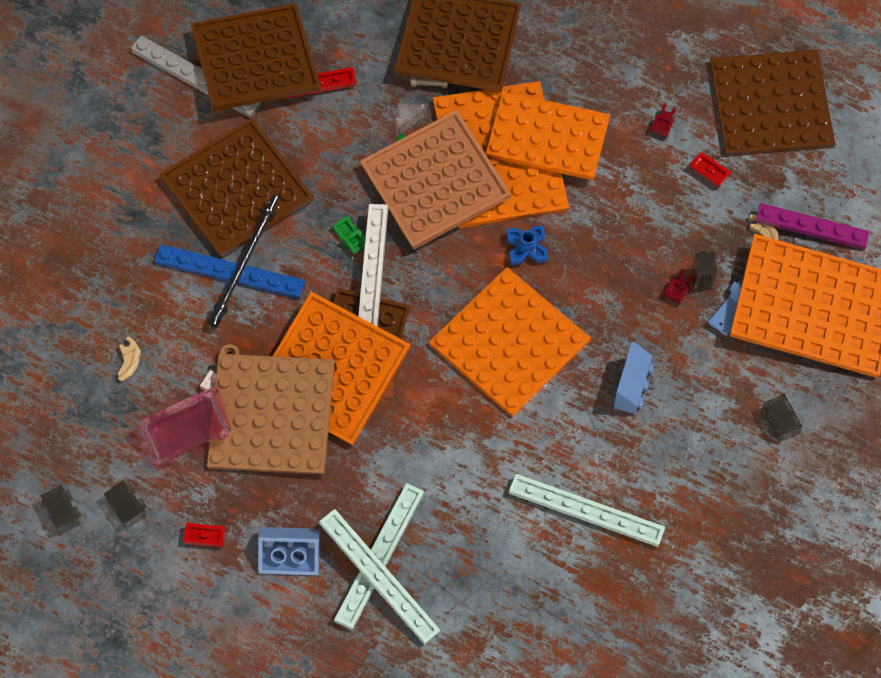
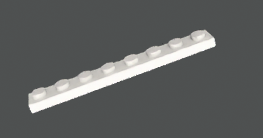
[358,204,388,327]

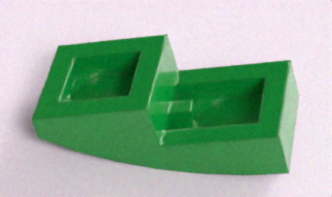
[332,216,366,255]

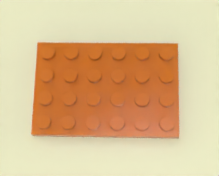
[486,91,610,181]

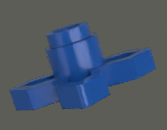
[507,226,548,265]

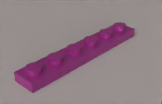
[755,203,869,250]

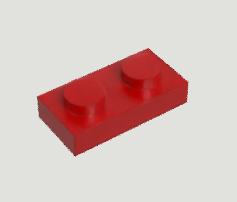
[690,151,731,188]
[183,523,226,548]

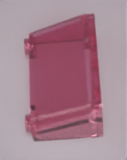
[140,385,231,464]

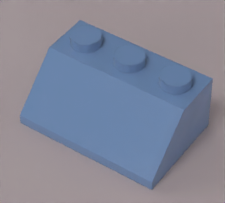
[614,342,654,414]
[258,527,320,575]

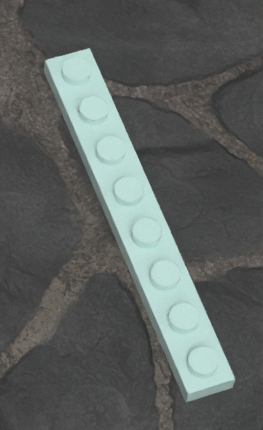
[509,474,665,547]
[334,483,424,630]
[319,509,440,645]

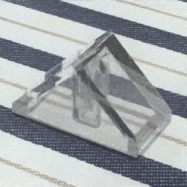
[396,102,427,136]

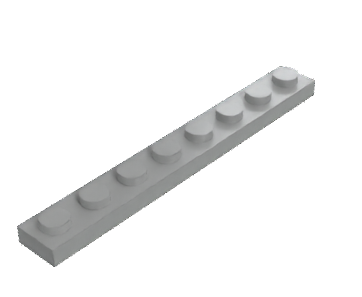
[131,35,261,118]

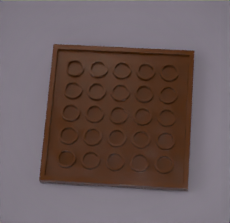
[395,0,522,92]
[191,3,321,111]
[710,49,836,156]
[159,118,314,258]

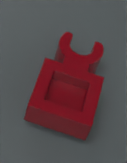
[651,104,676,138]
[664,269,693,304]

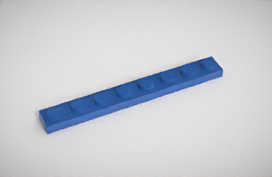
[155,244,305,299]

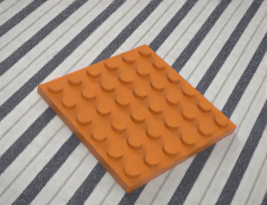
[429,267,591,418]
[273,292,411,446]

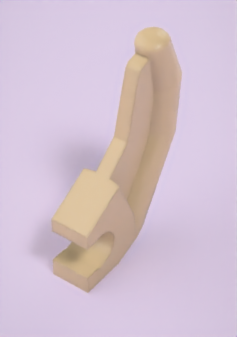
[749,214,779,240]
[118,336,141,382]

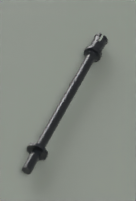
[207,195,280,328]

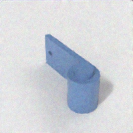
[708,280,742,336]

